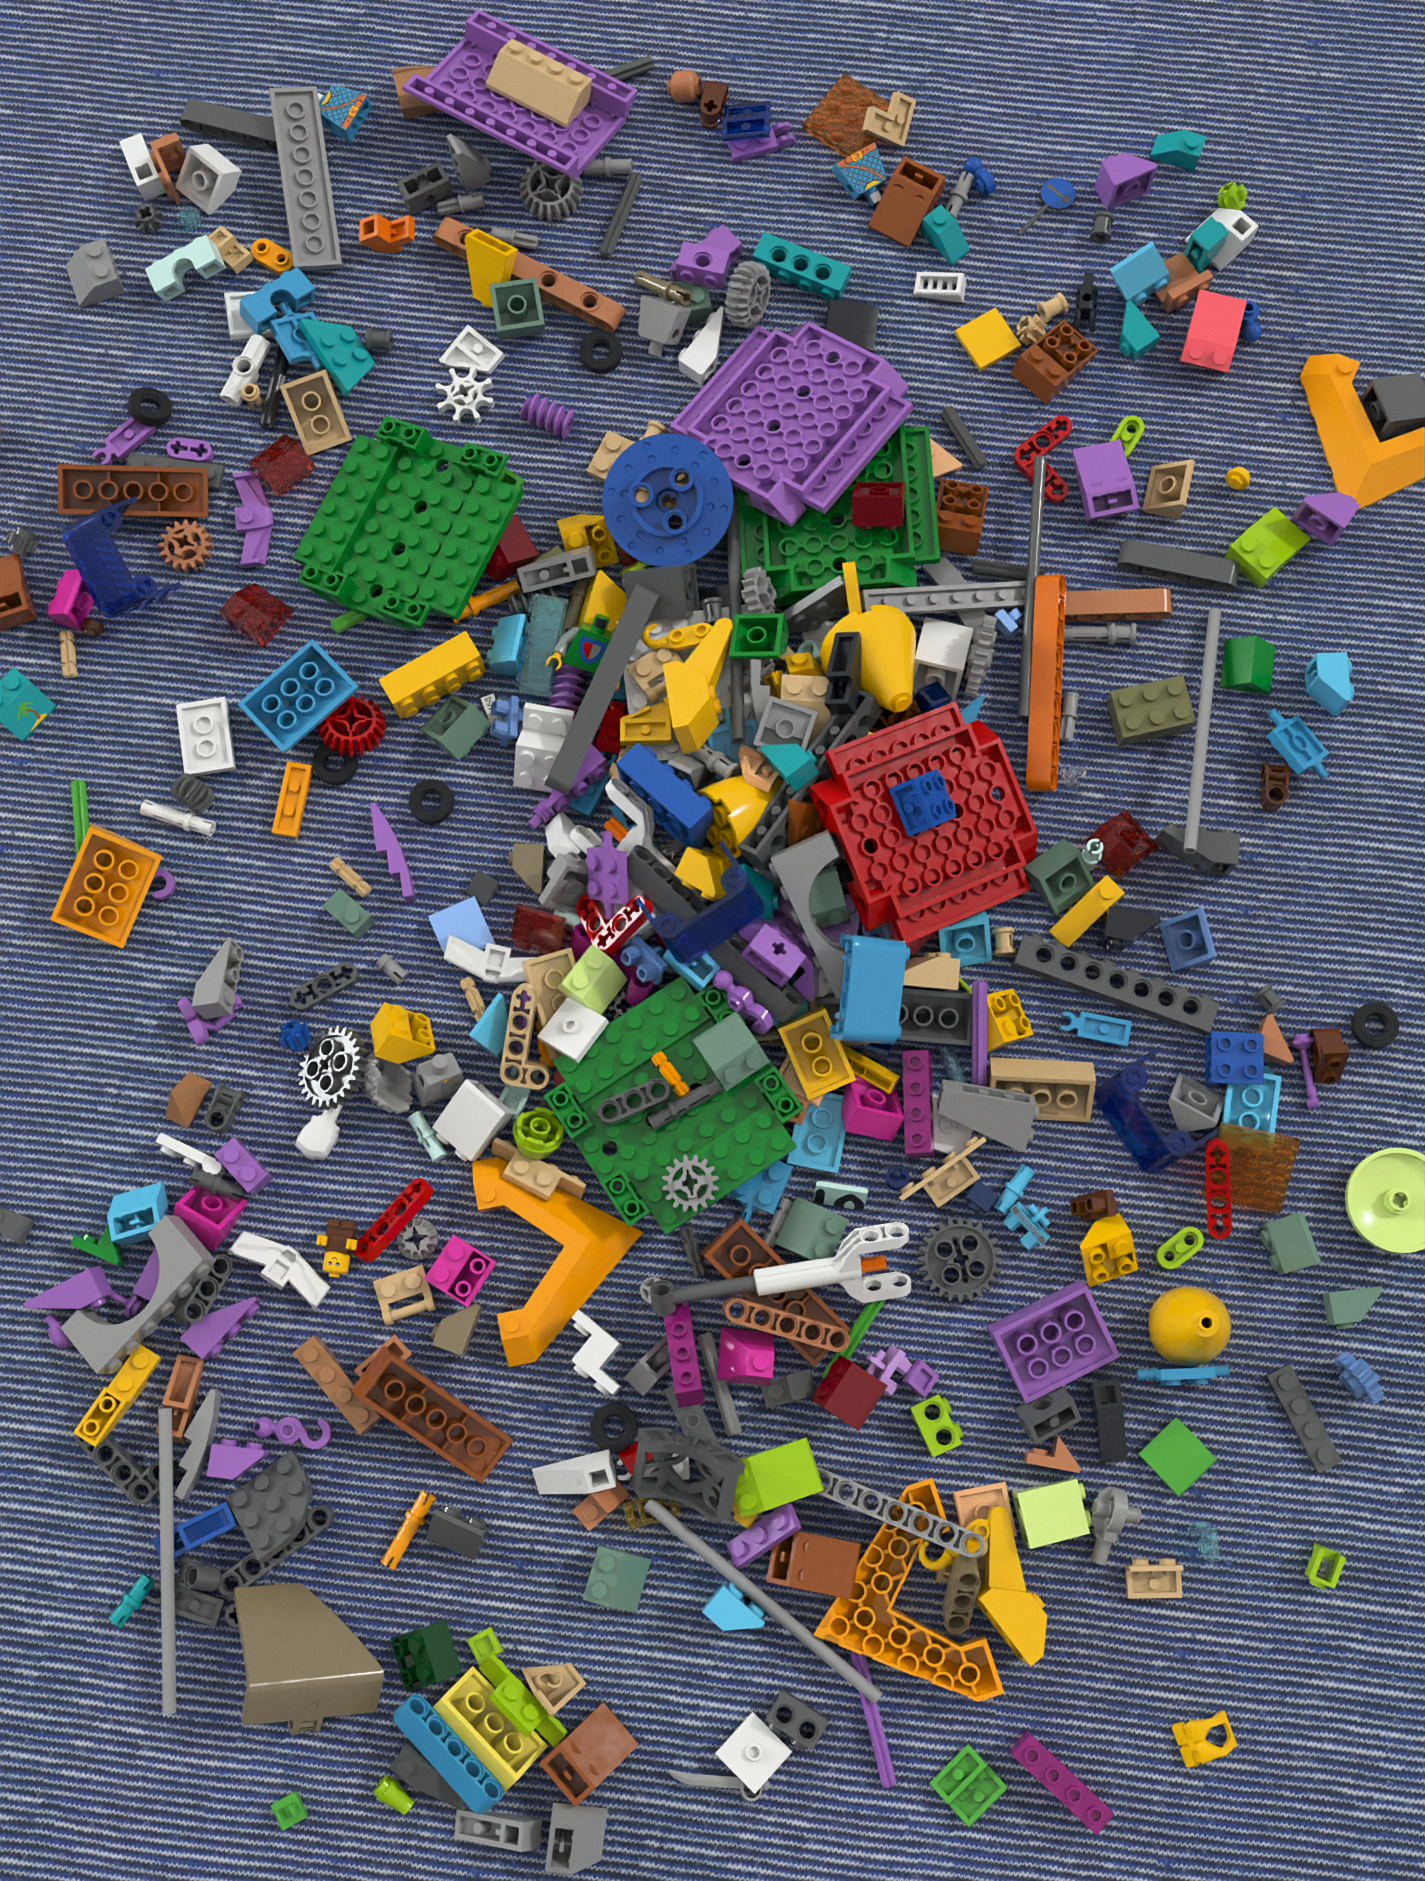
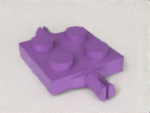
[586,831,629,919]

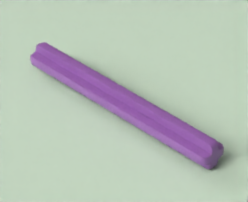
[971,980,987,1087]
[850,1651,897,1788]

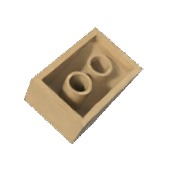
[280,369,352,456]
[781,674,831,751]
[903,952,960,990]

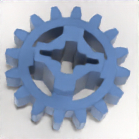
[1334,1351,1384,1405]

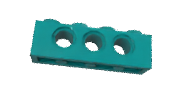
[752,232,851,301]

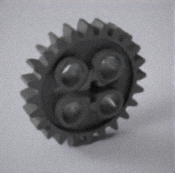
[298,1026,368,1110]
[917,1217,1003,1303]

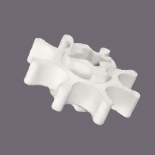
[435,366,495,426]

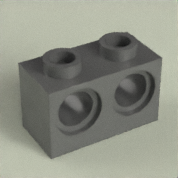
[765,1688,829,1751]

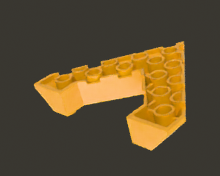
[1299,353,1425,510]
[472,1157,644,1367]
[813,1477,1004,1702]

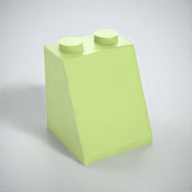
[1011,1478,1092,1549]

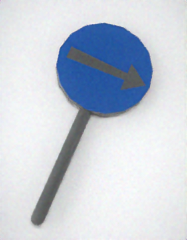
[1017,178,1076,236]

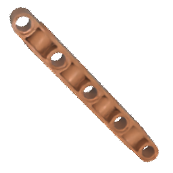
[432,217,626,333]

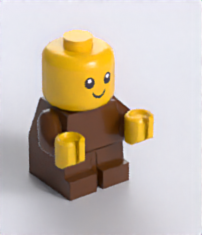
[316,1219,358,1278]

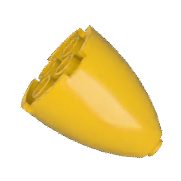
[695,775,785,861]
[1148,1286,1231,1366]

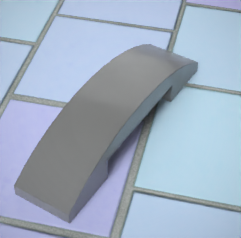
[921,554,986,644]

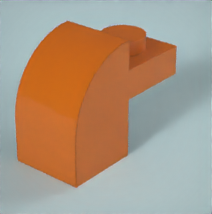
[359,213,415,253]

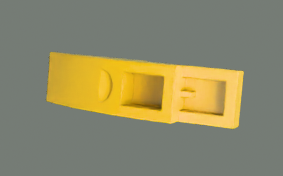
[73,1344,162,1447]

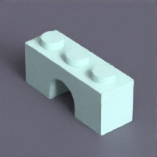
[145,235,226,302]

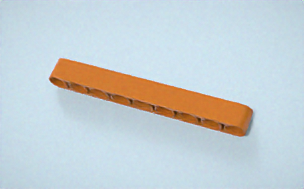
[1026,574,1066,792]

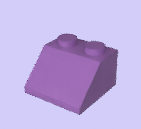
[1094,153,1157,211]
[1291,492,1361,547]

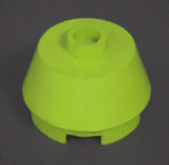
[513,1107,564,1160]

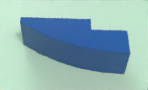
[152,1502,237,1559]

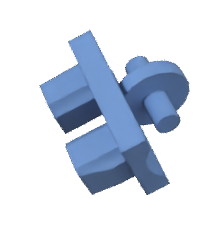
[490,695,523,747]
[620,935,668,985]

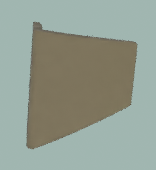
[233,1583,384,1736]

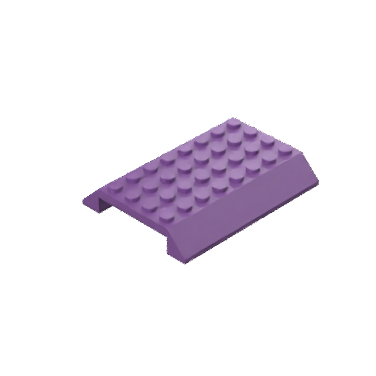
[402,9,638,179]

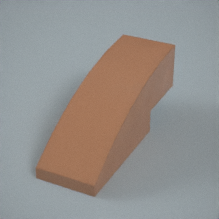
[156,1354,204,1444]

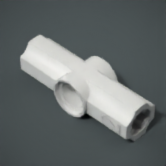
[220,334,272,407]

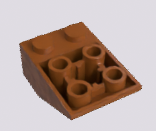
[868,156,946,248]
[1011,320,1099,404]
[936,479,989,556]
[0,553,38,631]
[766,1531,861,1599]
[539,1702,639,1807]

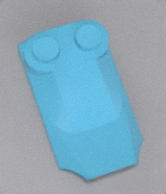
[1218,1065,1282,1154]

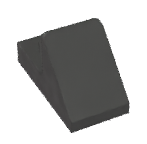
[761,1369,816,1408]

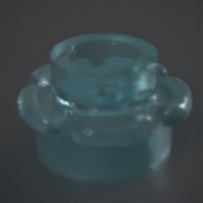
[178,206,201,230]

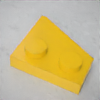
[620,697,671,746]

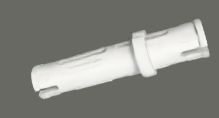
[140,799,216,837]

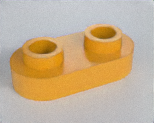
[251,238,294,275]

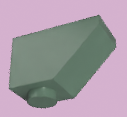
[322,888,376,940]
[1322,1286,1382,1330]

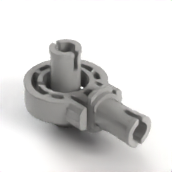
[1090,1486,1141,1565]

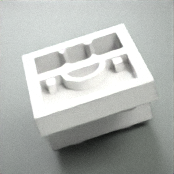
[513,703,575,793]
[572,1310,622,1396]

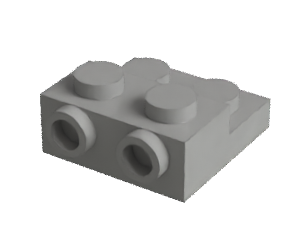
[752,695,818,754]
[538,851,589,913]

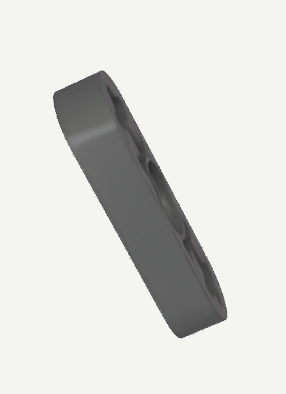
[290,962,360,1011]

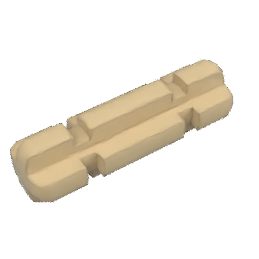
[59,630,77,678]
[329,857,372,898]
[460,976,486,1022]

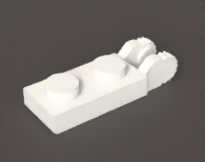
[155,1133,226,1177]

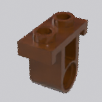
[1309,1028,1350,1084]

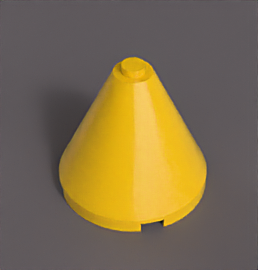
[819,605,916,712]

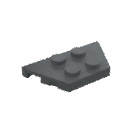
[782,575,848,633]

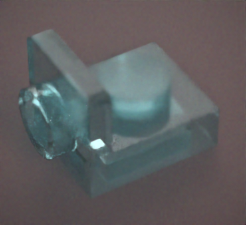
[1186,1521,1220,1561]

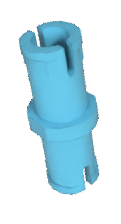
[992,1164,1035,1216]

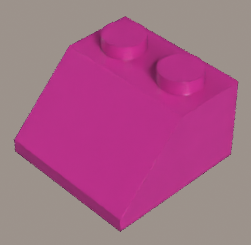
[48,568,99,631]
[841,1076,905,1141]
[172,1186,248,1251]

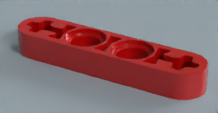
[1205,1138,1232,1239]
[354,1178,433,1263]

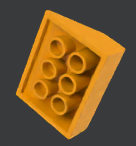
[50,823,162,949]

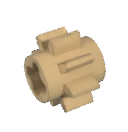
[1016,314,1047,346]

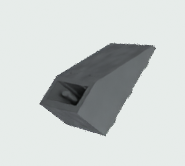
[1154,824,1240,876]

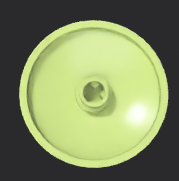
[1345,1148,1425,1254]

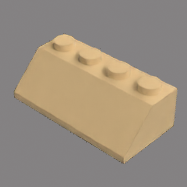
[485,38,592,128]
[987,1057,1096,1122]

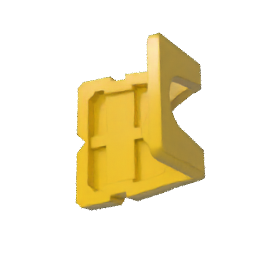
[1171,1710,1237,1768]

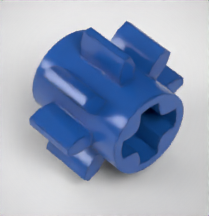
[278,1020,311,1052]

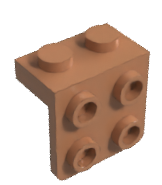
[149,132,186,205]
[1154,253,1213,313]

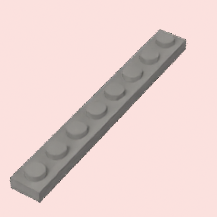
[860,581,1026,614]

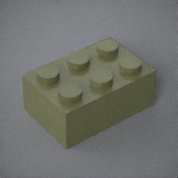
[1106,675,1196,747]

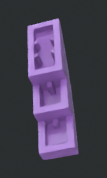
[370,803,417,902]

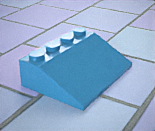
[238,639,360,754]

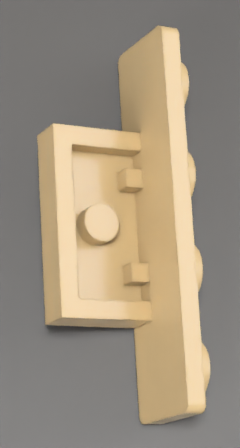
[899,1136,986,1208]
[491,1138,586,1201]

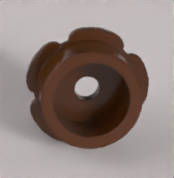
[80,617,104,637]

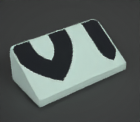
[813,1181,868,1210]

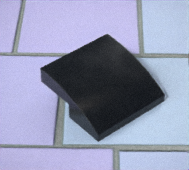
[825,300,879,353]

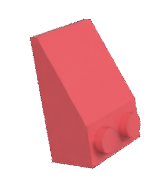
[1179,289,1247,374]

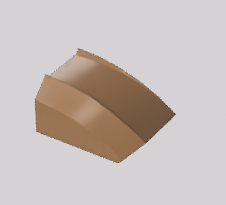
[391,65,442,120]

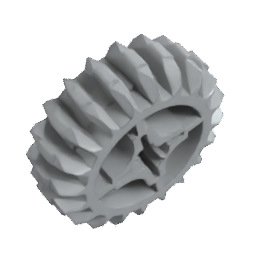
[519,162,583,222]
[725,261,772,329]

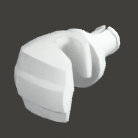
[295,1104,343,1161]

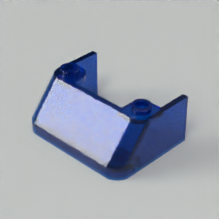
[63,496,181,619]
[635,841,764,965]
[1094,1046,1219,1175]

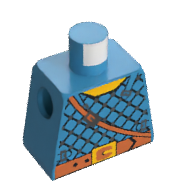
[317,85,372,144]
[831,142,887,206]

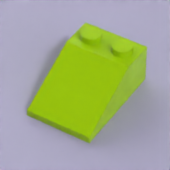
[1224,507,1311,589]
[734,1437,824,1518]

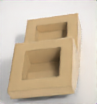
[208,226,254,274]

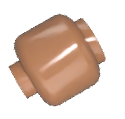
[667,70,703,103]

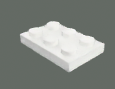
[176,697,236,777]

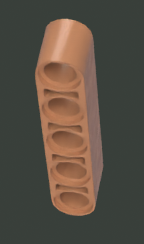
[1065,588,1172,622]
[722,1296,850,1352]

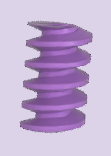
[520,393,574,439]
[549,660,587,712]

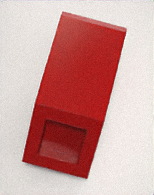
[596,701,629,754]

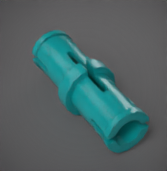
[108,1573,156,1628]

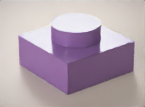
[902,1359,939,1398]

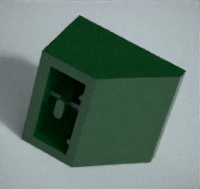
[390,1619,462,1692]

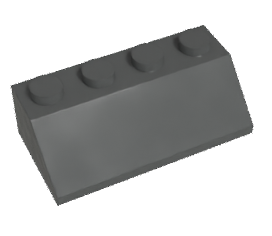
[899,986,972,1046]

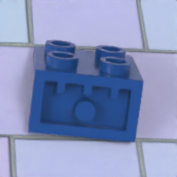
[889,769,957,837]
[1205,1031,1264,1087]

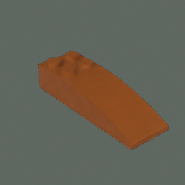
[57,464,209,518]
[700,1216,851,1367]
[351,1346,513,1484]

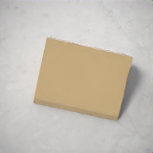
[1142,459,1195,520]

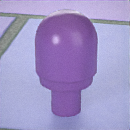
[528,798,553,829]
[45,1313,72,1348]

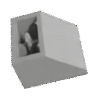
[545,1802,608,1875]

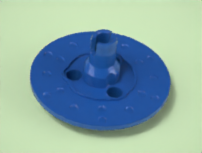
[602,433,734,567]

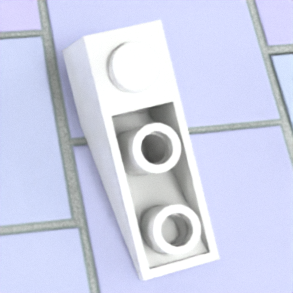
[119,133,166,201]
[678,306,724,386]
[532,1449,616,1494]

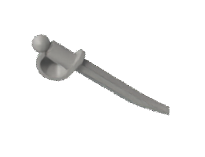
[667,1769,770,1802]

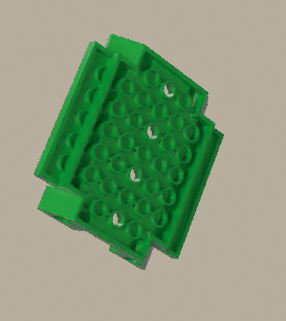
[293,415,524,631]
[737,421,940,606]
[544,976,804,1235]

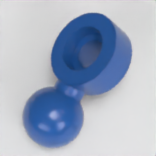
[964,157,996,196]
[1241,300,1262,342]

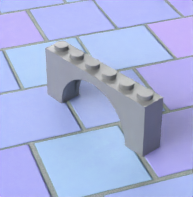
[769,829,846,999]
[61,1215,216,1374]

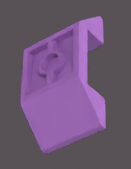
[736,914,819,1002]

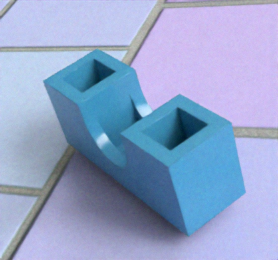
[240,267,315,335]

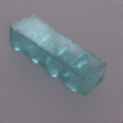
[516,593,568,698]

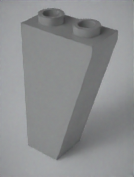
[937,1079,1039,1152]

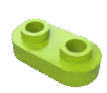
[1110,415,1145,459]
[1155,1227,1204,1270]

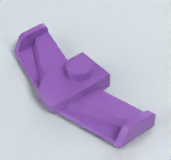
[232,472,274,568]

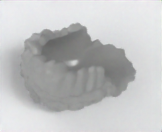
[360,1052,414,1114]

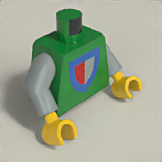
[545,614,620,692]

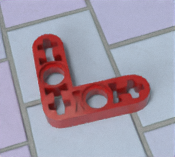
[1013,416,1072,504]
[576,894,653,955]

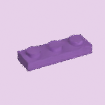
[726,1503,802,1569]

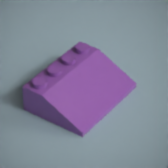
[986,1280,1120,1404]

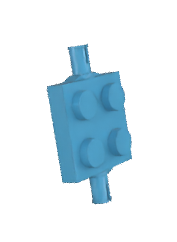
[269,302,325,372]
[707,707,757,780]
[1266,708,1330,781]
[726,1160,794,1224]
[1137,1365,1230,1386]

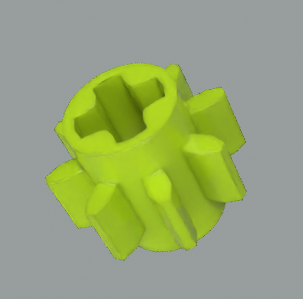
[1217,182,1248,210]

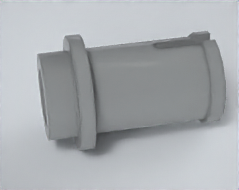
[376,953,409,985]

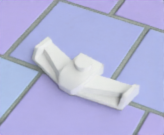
[444,934,536,984]
[227,1231,330,1311]

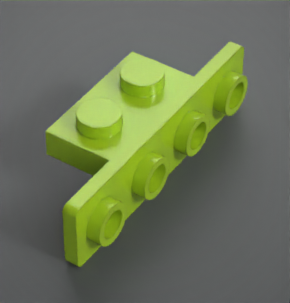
[479,1654,568,1747]

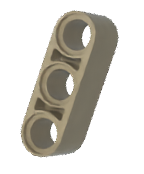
[942,1555,981,1634]

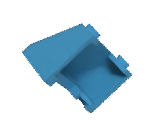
[829,934,910,1045]

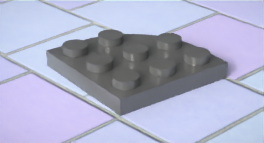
[226,1450,312,1564]

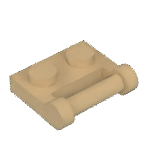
[626,648,684,703]
[373,1265,437,1326]

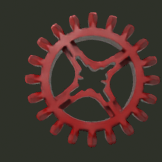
[318,695,386,758]

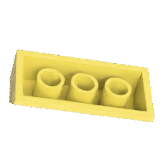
[433,1666,548,1794]

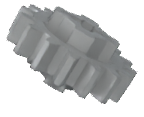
[741,567,777,614]
[662,1155,719,1213]

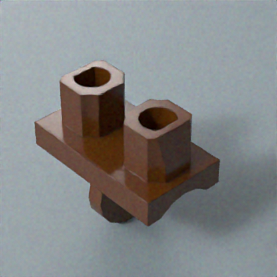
[1070,1190,1117,1221]

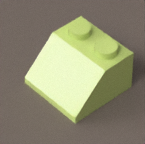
[557,944,628,1015]

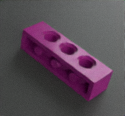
[902,1050,935,1159]
[663,1302,705,1408]
[1009,1730,1114,1835]

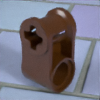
[700,80,729,129]
[1260,761,1291,812]

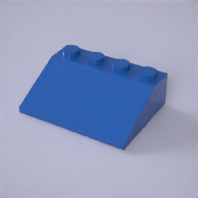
[616,742,713,850]

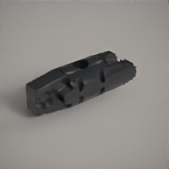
[1074,273,1099,332]

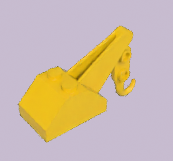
[642,618,733,754]
[919,1506,1047,1666]

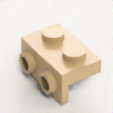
[1125,1558,1184,1599]

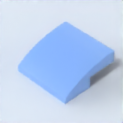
[428,896,495,964]

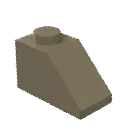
[508,843,546,898]
[431,1304,483,1356]

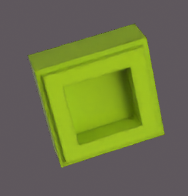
[466,1626,504,1665]

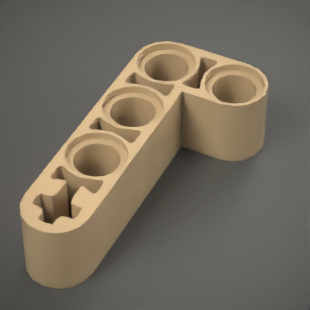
[500,983,551,1090]

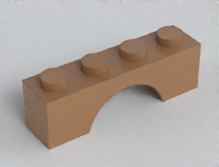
[293,1336,384,1435]

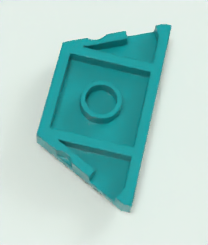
[298,318,375,397]

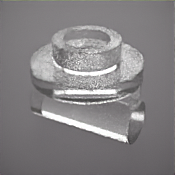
[1060,765,1087,788]

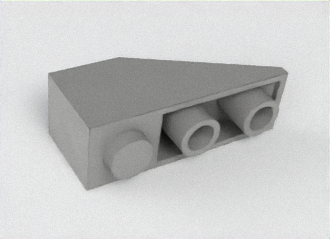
[191,937,244,1019]

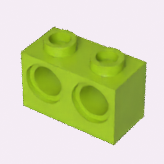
[909,1394,964,1457]

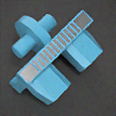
[1003,1201,1051,1250]

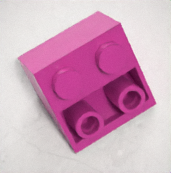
[424,1235,497,1307]

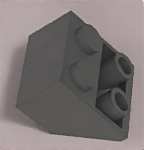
[426,1504,491,1561]

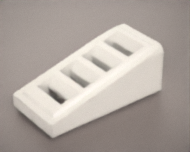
[914,272,966,302]

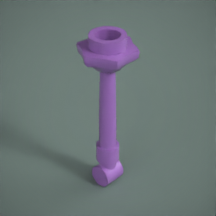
[1288,1033,1320,1109]
[108,1292,145,1318]

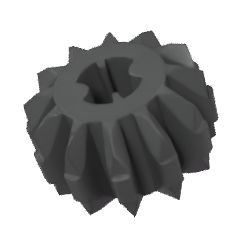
[170,773,215,813]

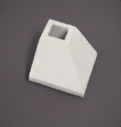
[1185,208,1258,271]

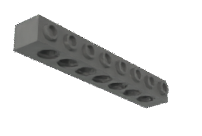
[737,689,883,871]
[1012,933,1219,1036]

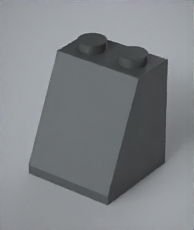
[1360,373,1425,442]
[622,562,700,621]

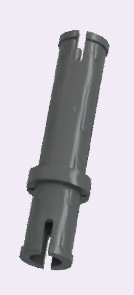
[647,1077,723,1131]

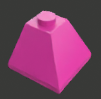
[717,1327,774,1386]

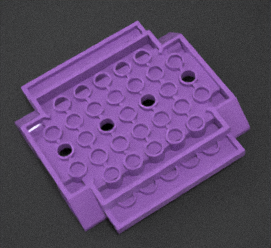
[670,321,913,527]

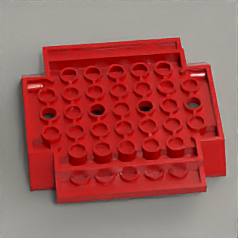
[807,701,1038,944]

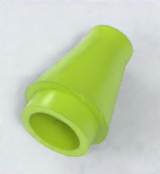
[373,1774,414,1815]

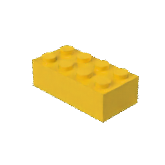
[379,631,486,719]

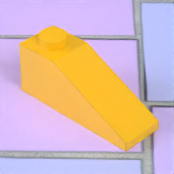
[1049,875,1125,949]

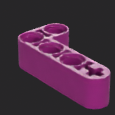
[568,924,658,1006]

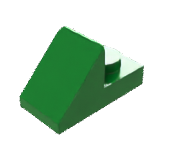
[70,1226,126,1267]

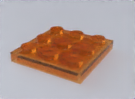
[803,73,890,157]
[1202,1122,1300,1213]

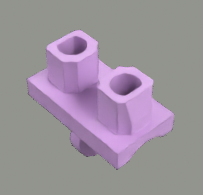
[865,1345,912,1396]

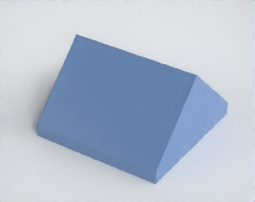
[1159,908,1217,972]

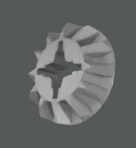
[396,1218,438,1260]

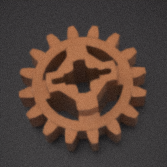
[158,519,214,573]

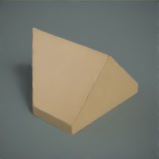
[521,1662,586,1716]

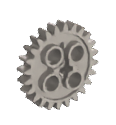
[964,615,997,697]

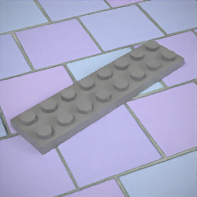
[269,86,342,271]

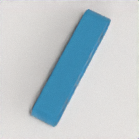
[393,1694,503,1814]

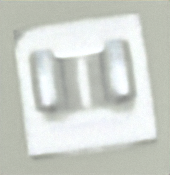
[658,838,685,867]

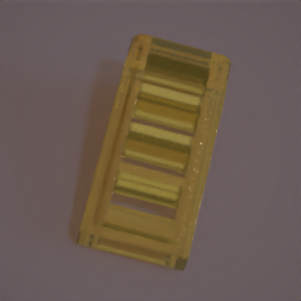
[622,1498,681,1530]

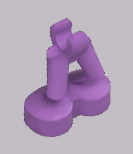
[177,995,243,1046]

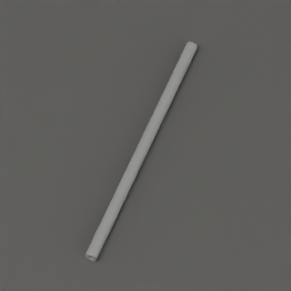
[1183,608,1221,854]
[158,1408,176,1714]
[643,1498,883,1704]

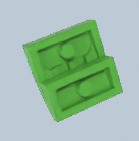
[1138,1418,1217,1497]
[929,1744,1009,1828]

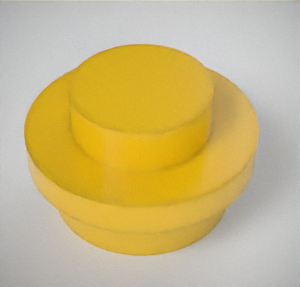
[1226,467,1250,490]

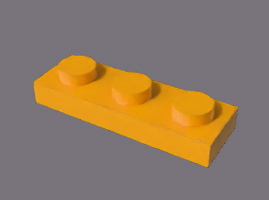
[271,761,313,839]

